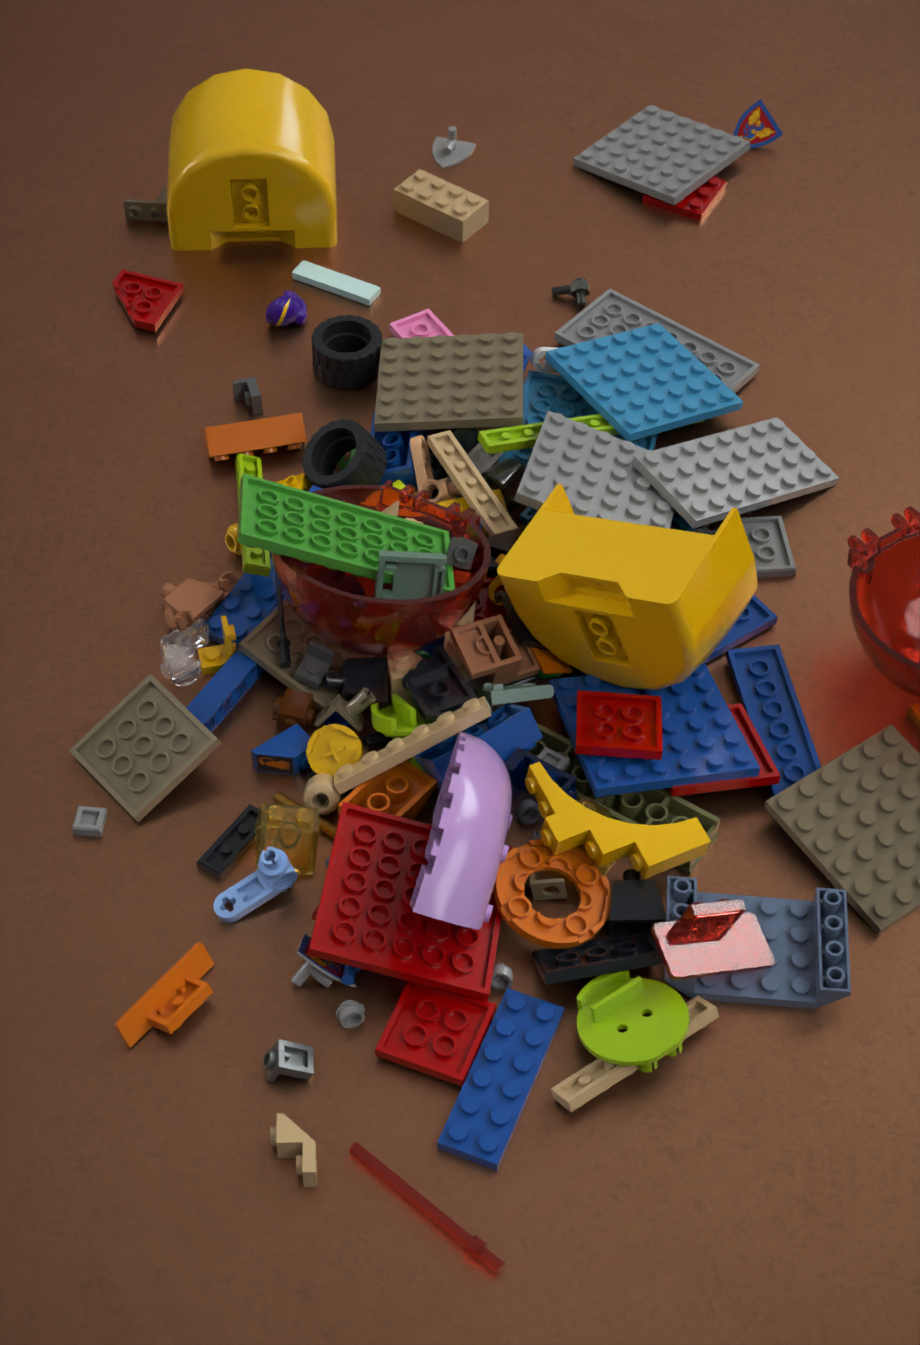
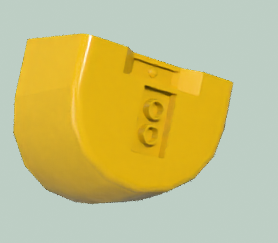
[166,68,337,251]
[497,484,758,690]

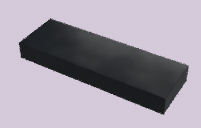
[197,804,273,881]

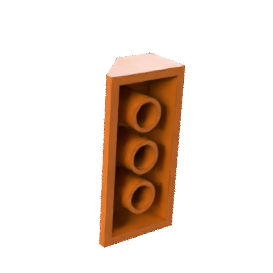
[202,413,307,462]

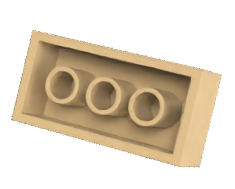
[393,169,489,243]

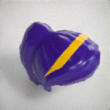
[265,290,307,327]

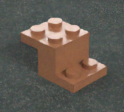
[450,614,542,685]

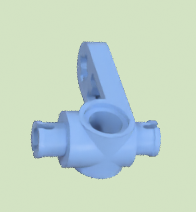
[213,847,298,923]

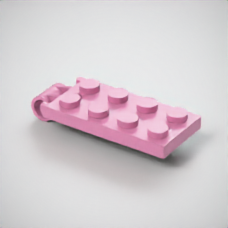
[389,309,454,338]

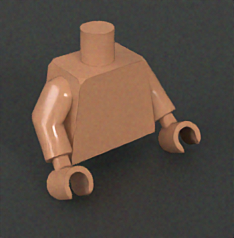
[160,571,239,639]

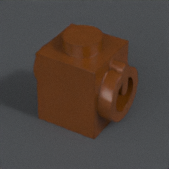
[272,688,316,732]

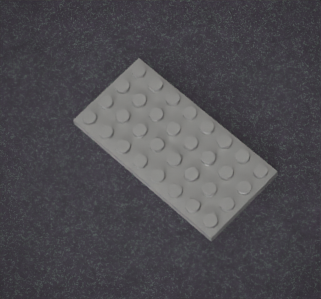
[554,288,760,393]
[631,417,839,528]

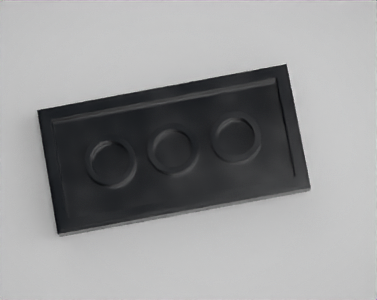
[531,931,665,985]

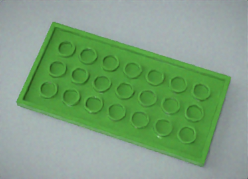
[237,474,455,601]

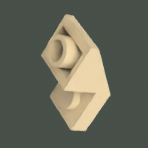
[270,1113,317,1187]

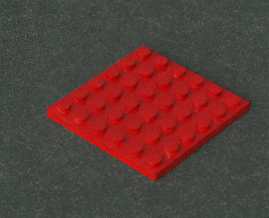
[307,802,512,1001]

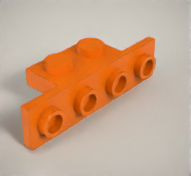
[114,942,214,1048]

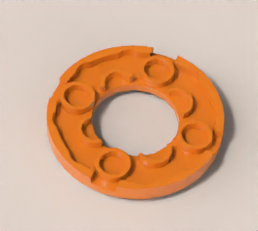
[493,839,612,949]

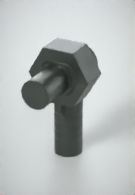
[552,278,590,307]

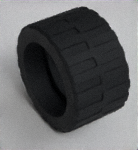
[311,315,382,390]
[302,419,387,501]

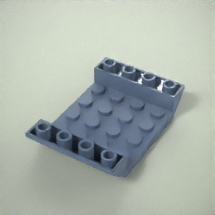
[664,876,851,1009]

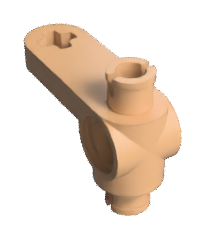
[410,435,461,506]

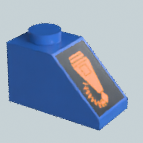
[251,724,311,775]

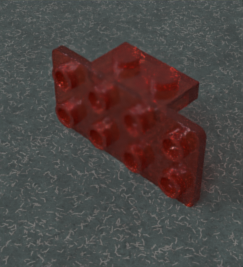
[651,898,775,980]

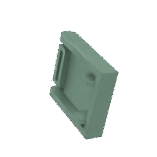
[374,550,447,610]
[473,683,554,705]

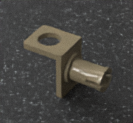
[314,687,376,732]
[524,872,567,900]

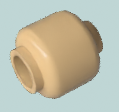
[303,773,341,815]

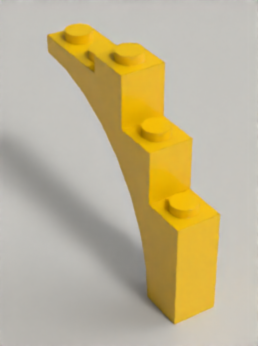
[525,761,711,879]

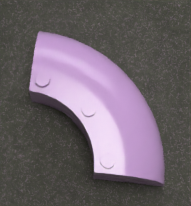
[410,731,513,929]

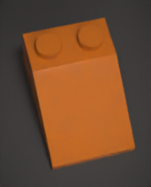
[338,760,438,820]

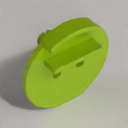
[371,694,431,740]
[576,970,690,1073]

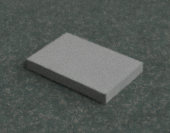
[741,515,797,578]

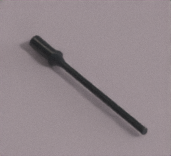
[274,559,291,669]

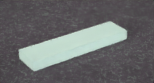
[292,260,381,306]

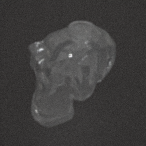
[160,618,209,687]

